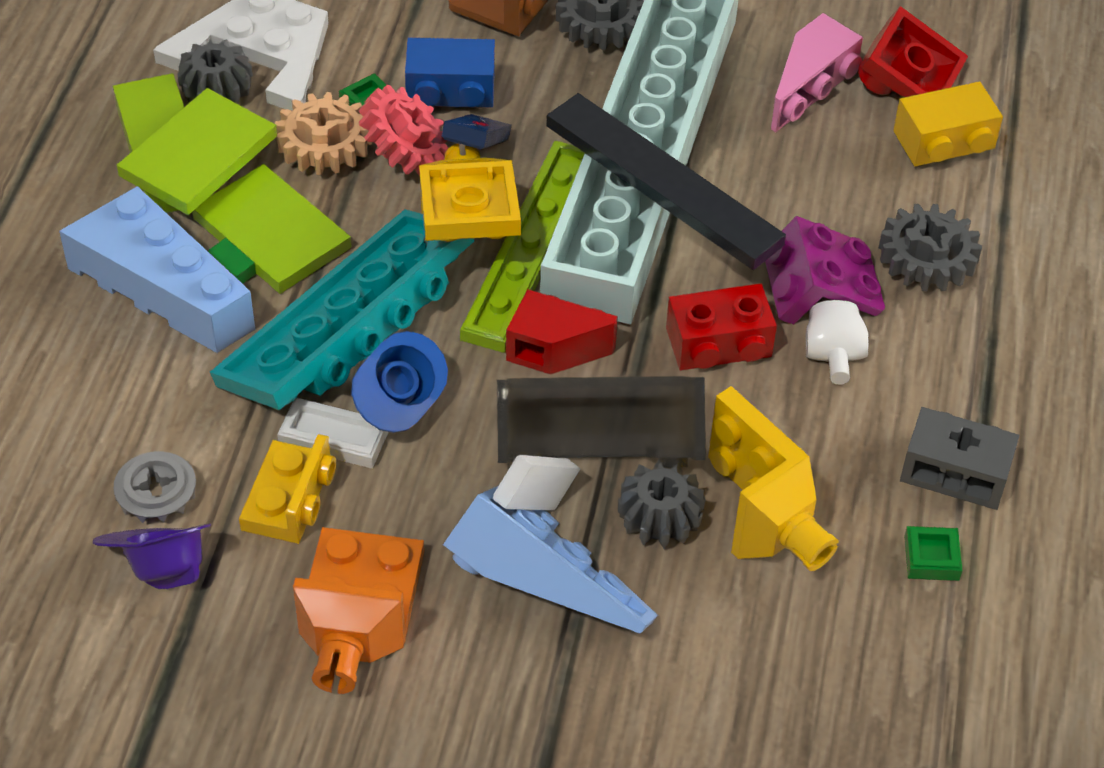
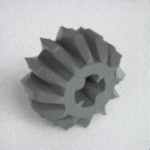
[177,39,253,104]
[618,459,705,549]

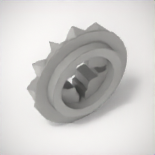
[113,451,196,523]

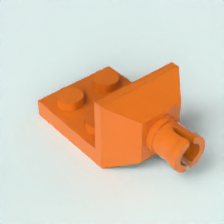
[293,527,424,694]

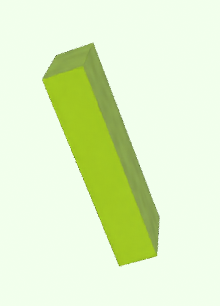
[113,73,184,213]

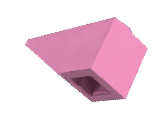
[771,13,863,132]

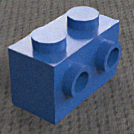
[405,38,495,107]

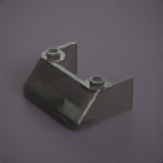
[495,376,706,470]

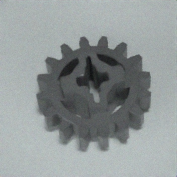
[556,0,644,50]
[878,204,982,291]

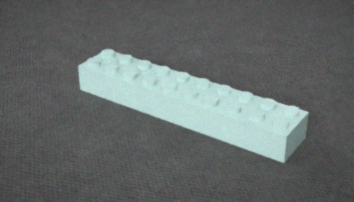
[540,0,738,324]

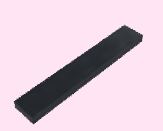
[546,93,786,270]

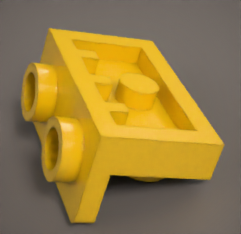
[239,434,336,544]

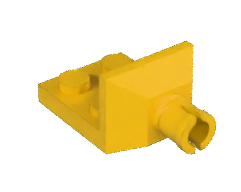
[419,143,521,242]
[708,386,839,571]

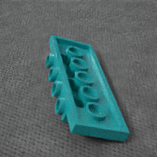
[210,209,474,410]

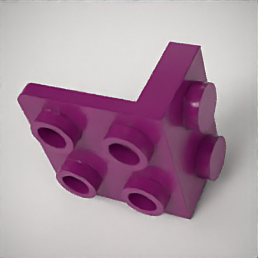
[765,216,885,325]

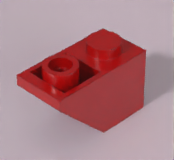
[506,289,618,375]

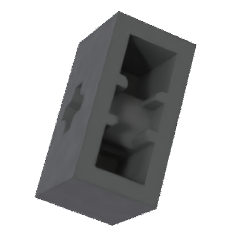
[900,407,1020,510]

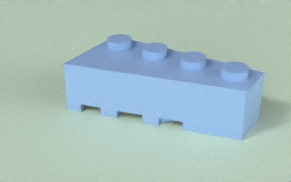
[59,186,255,353]

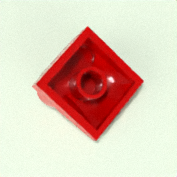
[858,6,968,97]

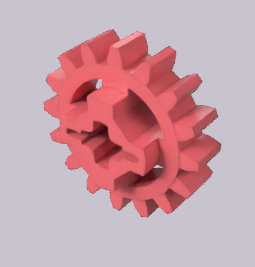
[359,85,449,176]

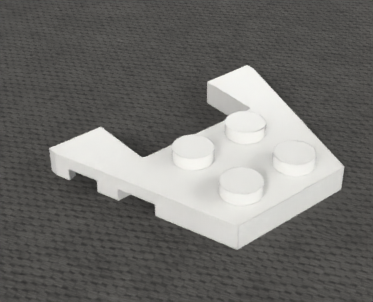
[154,0,328,111]

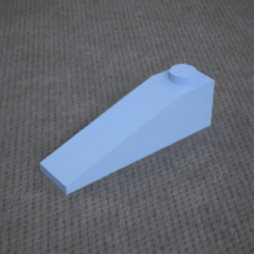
[443,486,658,633]

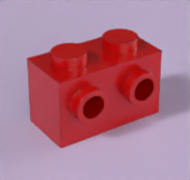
[666,283,777,371]

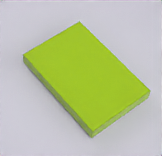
[117,88,277,215]
[192,164,352,294]

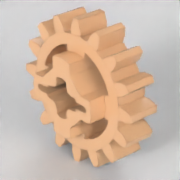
[275,92,372,175]

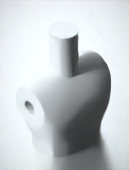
[806,300,869,385]

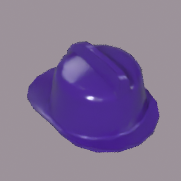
[92,523,211,589]

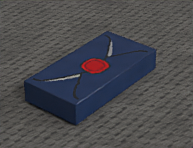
[441,114,512,149]

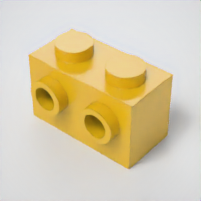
[893,81,1003,167]

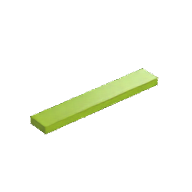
[460,140,585,353]

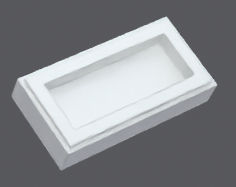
[277,398,388,469]
[492,455,580,511]

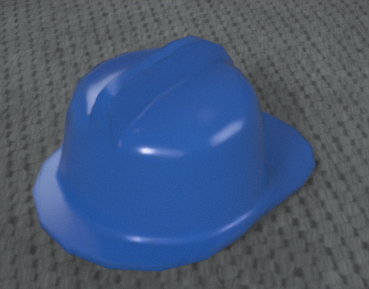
[351,331,448,433]

